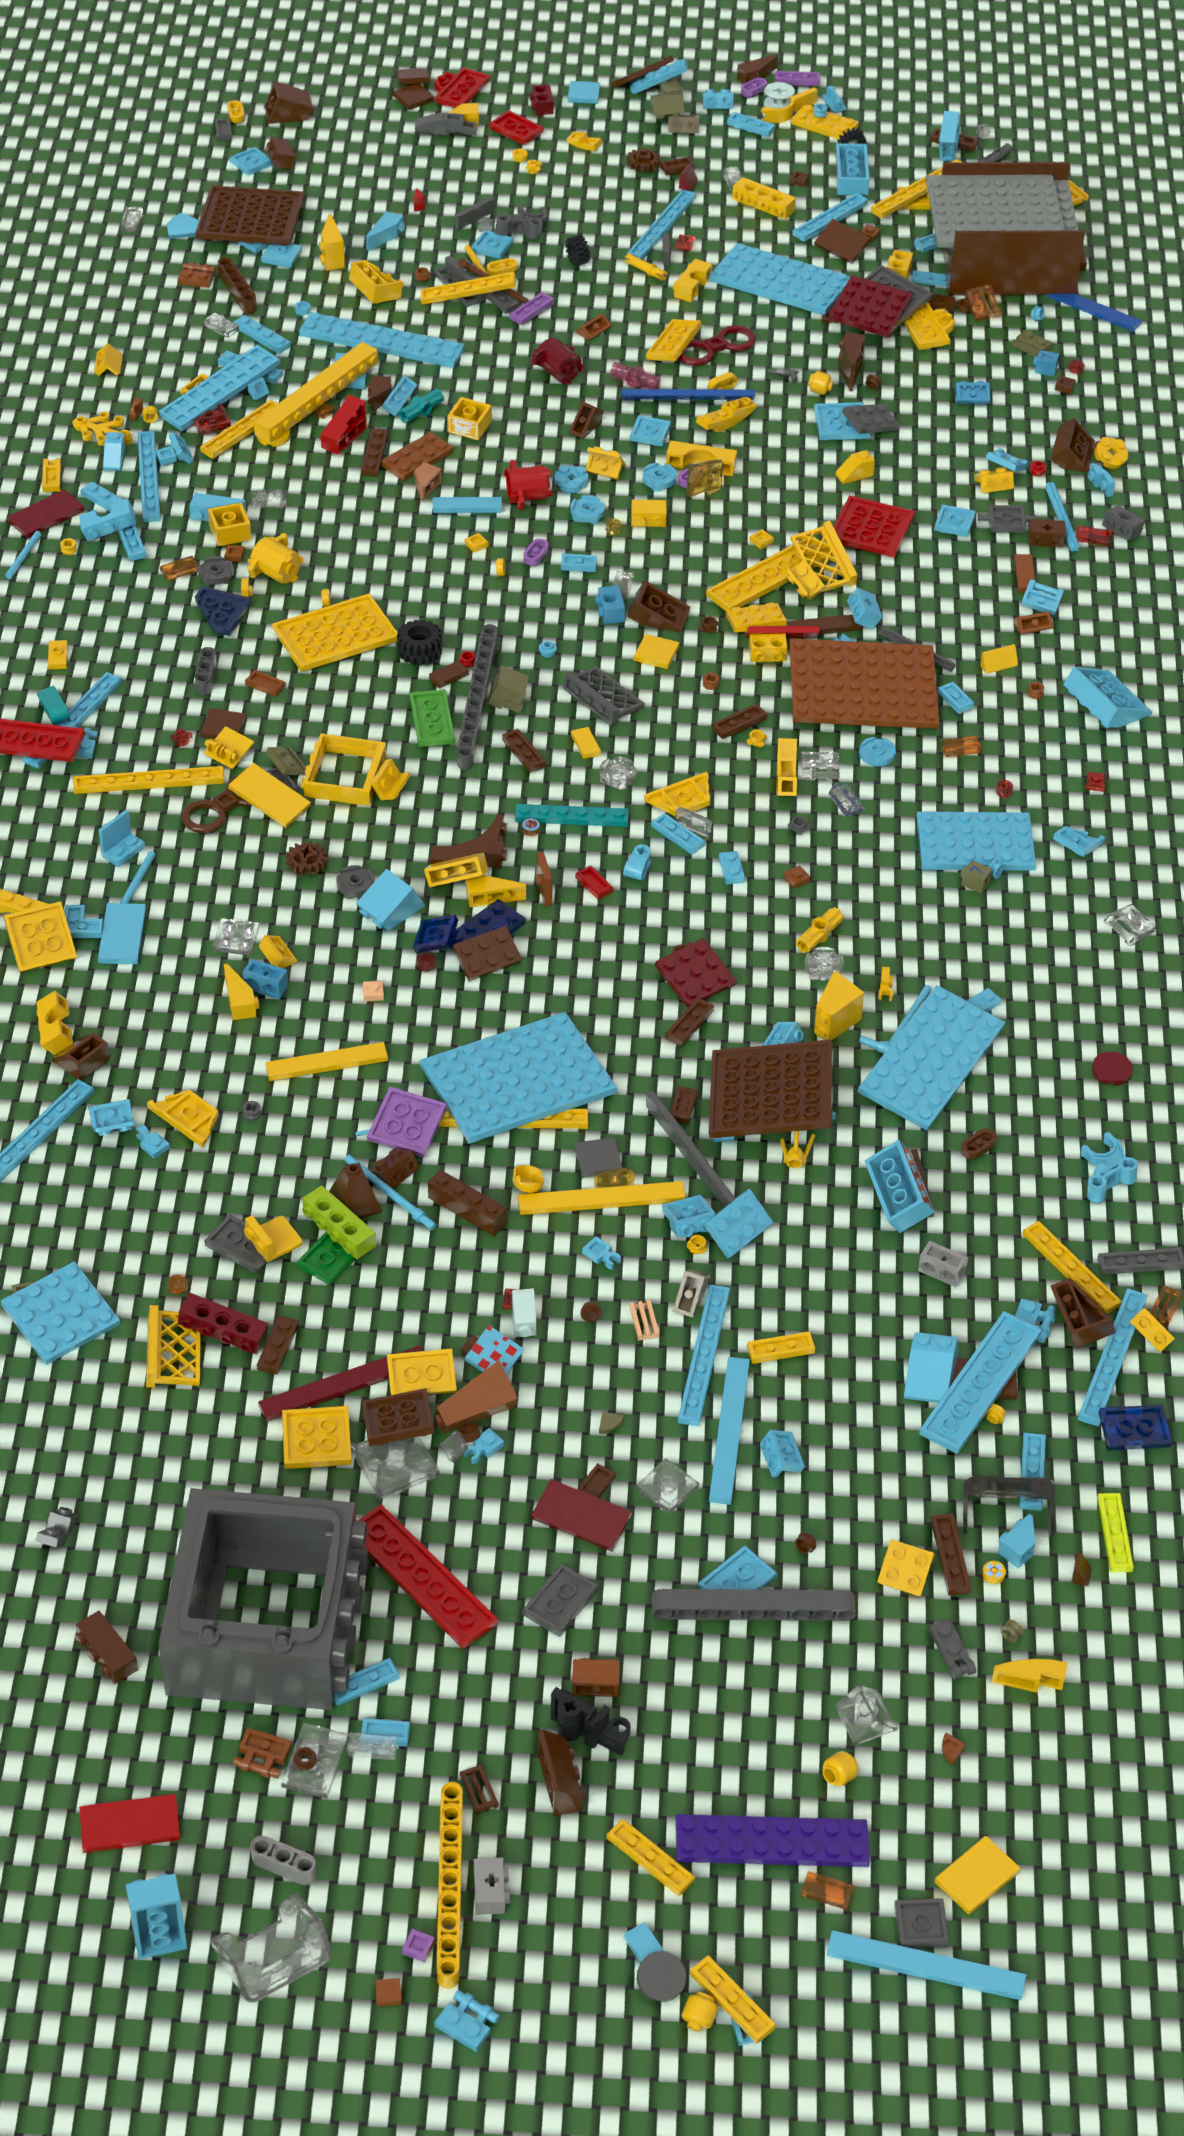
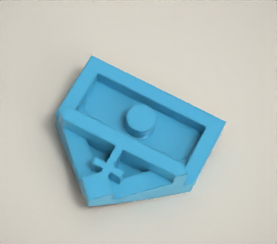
[167,213,199,239]

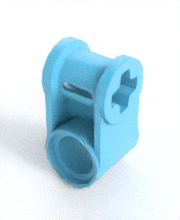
[623,844,651,881]

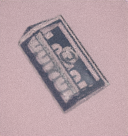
[828,783,865,816]

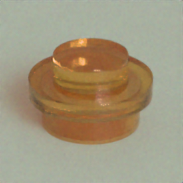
[167,1274,188,1295]

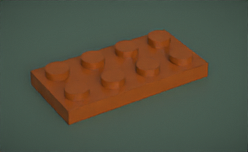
[381,432,454,481]

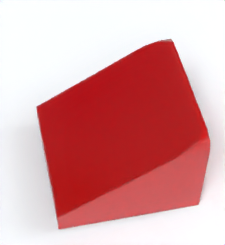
[414,188,425,212]

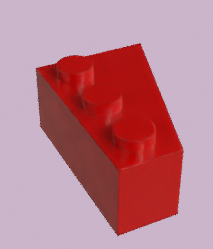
[320,395,367,455]

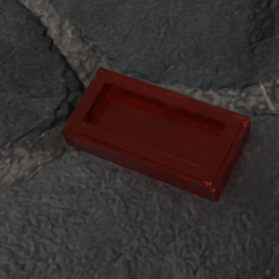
[1076,525,1112,546]

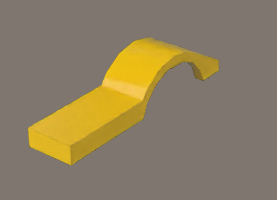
[760,88,818,123]

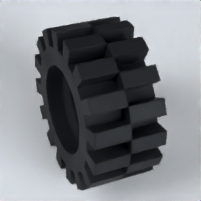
[838,128,867,144]
[565,235,591,266]

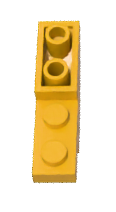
[696,397,757,433]

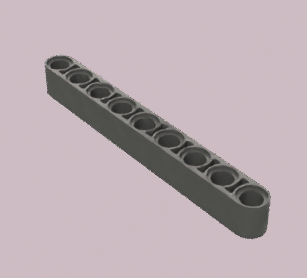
[651,1589,856,1621]

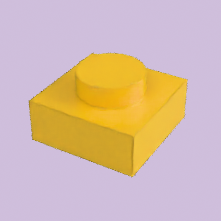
[241,578,253,597]

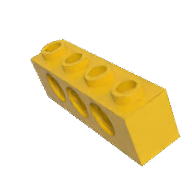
[732,177,796,220]

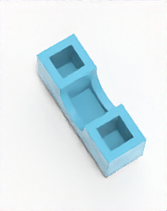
[79,498,136,541]

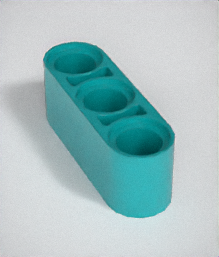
[37,685,70,725]

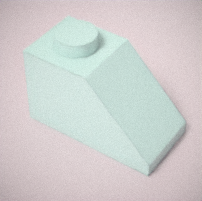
[512,1289,536,1337]

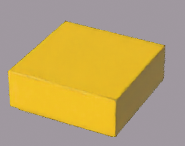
[749,529,774,549]
[465,533,489,553]

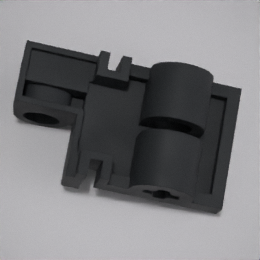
[550,1687,631,1756]

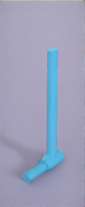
[859,985,932,1054]

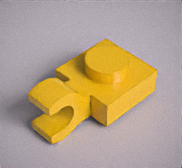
[878,967,894,1001]

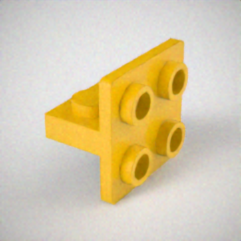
[586,446,626,480]

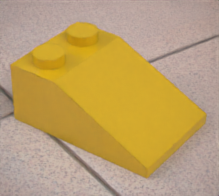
[319,214,345,271]

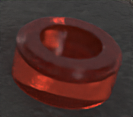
[416,953,436,972]

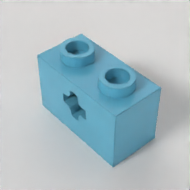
[847,588,882,630]

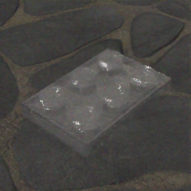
[281,1723,349,1799]

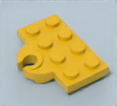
[903,302,955,350]

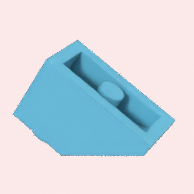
[103,432,126,471]

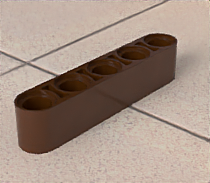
[218,257,257,314]

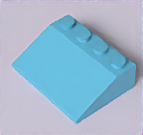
[1063,667,1152,728]

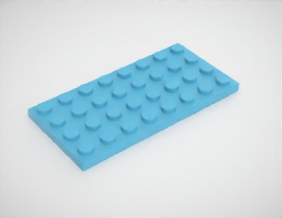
[709,243,851,315]
[858,985,1005,1131]

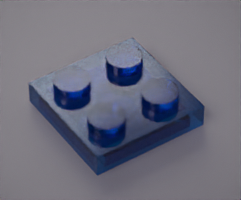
[413,915,458,953]

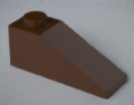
[737,54,778,84]

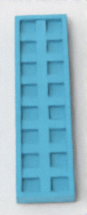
[159,345,280,431]

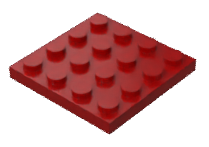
[833,495,915,558]

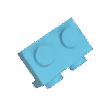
[702,89,733,109]

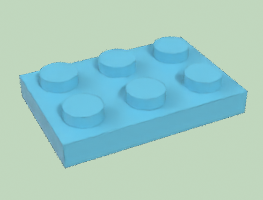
[703,1189,774,1258]

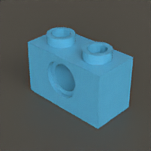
[595,585,625,624]

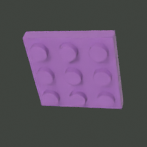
[367,1087,447,1158]

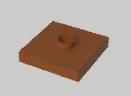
[536,852,552,907]

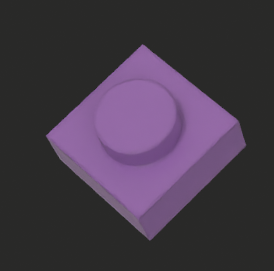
[402,1929,435,1963]

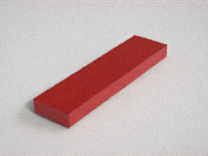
[746,626,819,638]

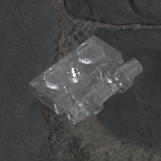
[801,752,840,781]

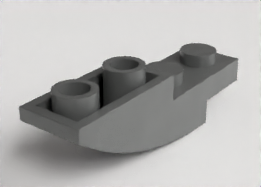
[414,113,477,136]

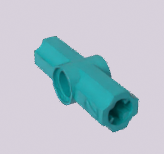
[398,388,444,423]

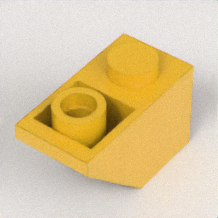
[448,103,479,127]

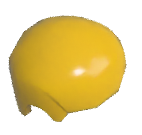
[513,1165,544,1193]

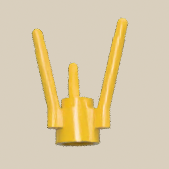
[780,1131,816,1168]

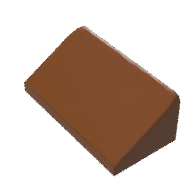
[576,313,612,340]
[1013,611,1054,635]

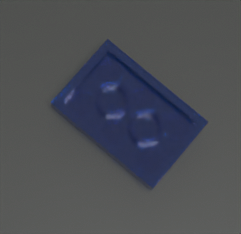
[1098,1404,1173,1451]

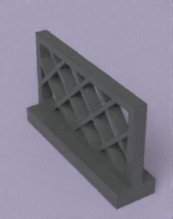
[563,666,645,726]

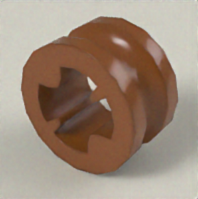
[703,672,719,690]
[1027,682,1044,699]

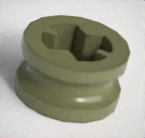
[1000,1620,1024,1643]

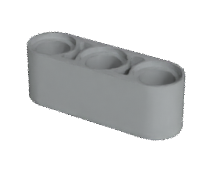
[250,1836,317,1885]

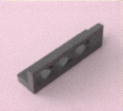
[434,256,483,307]

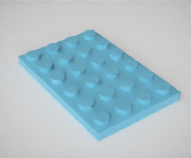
[916,812,1036,871]

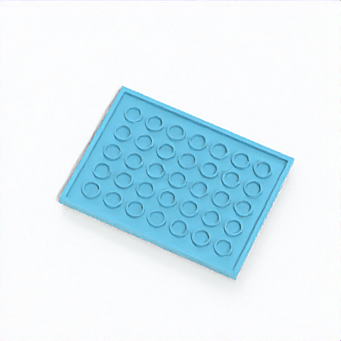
[420,1012,617,1144]

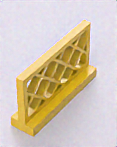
[791,521,857,593]
[146,1305,200,1388]

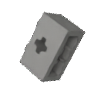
[474,1858,510,1915]

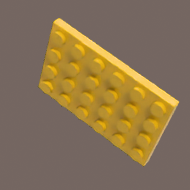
[272,593,398,672]

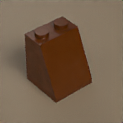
[264,81,314,124]

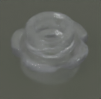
[976,124,991,138]

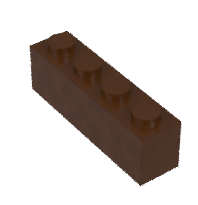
[428,1169,507,1237]

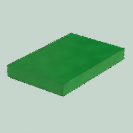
[296,1232,356,1286]

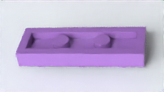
[775,71,820,87]
[510,292,554,325]

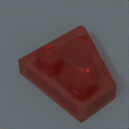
[194,403,231,434]

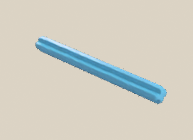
[1045,482,1080,552]

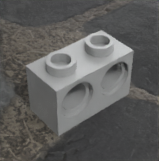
[918,1241,968,1287]

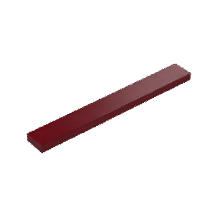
[258,1345,423,1422]

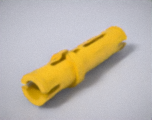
[625,253,668,281]

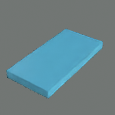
[98,903,146,964]

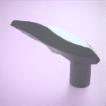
[768,369,799,383]

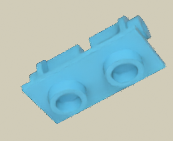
[822,86,847,112]

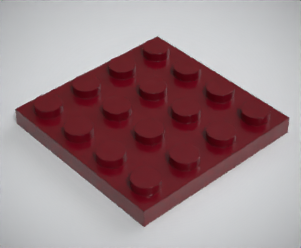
[828,275,912,338]

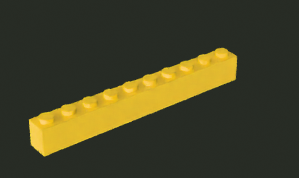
[254,342,378,443]

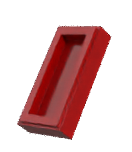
[575,865,613,900]

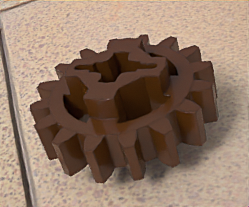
[627,148,660,173]
[286,841,327,876]

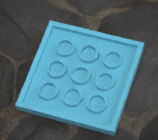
[1,1261,120,1365]

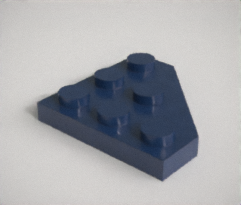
[195,586,251,636]

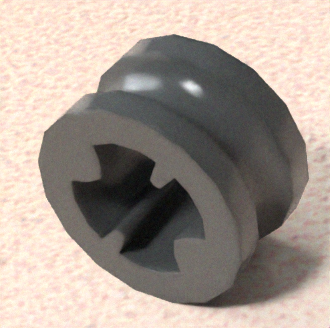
[243,1101,261,1121]

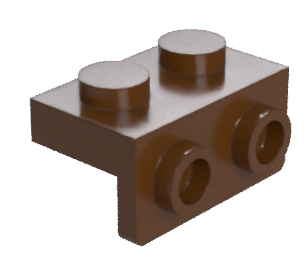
[369,1148,419,1189]

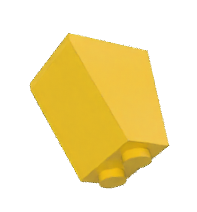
[814,971,864,1040]

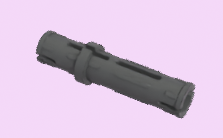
[978,143,1012,162]

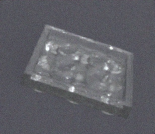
[351,1436,440,1500]

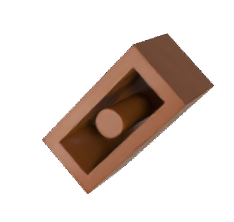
[572,1658,619,1697]

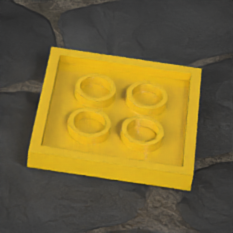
[3,901,77,973]
[282,1406,352,1469]

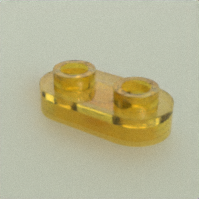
[594,1168,635,1188]

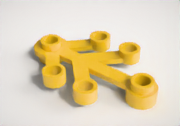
[73,411,133,446]

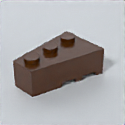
[1051,1278,1116,1348]

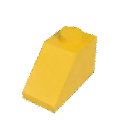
[835,450,875,484]

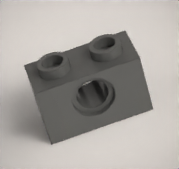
[1102,505,1145,541]

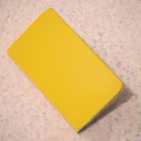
[980,644,1018,674]
[259,935,297,968]

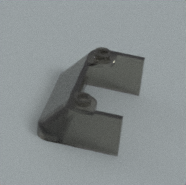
[963,1474,1054,1537]

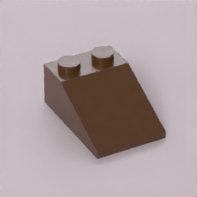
[838,332,865,391]
[627,580,691,632]

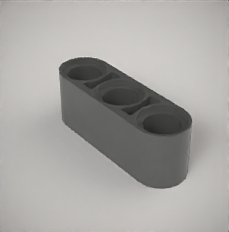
[195,647,217,695]

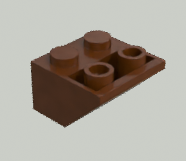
[52,1033,110,1080]

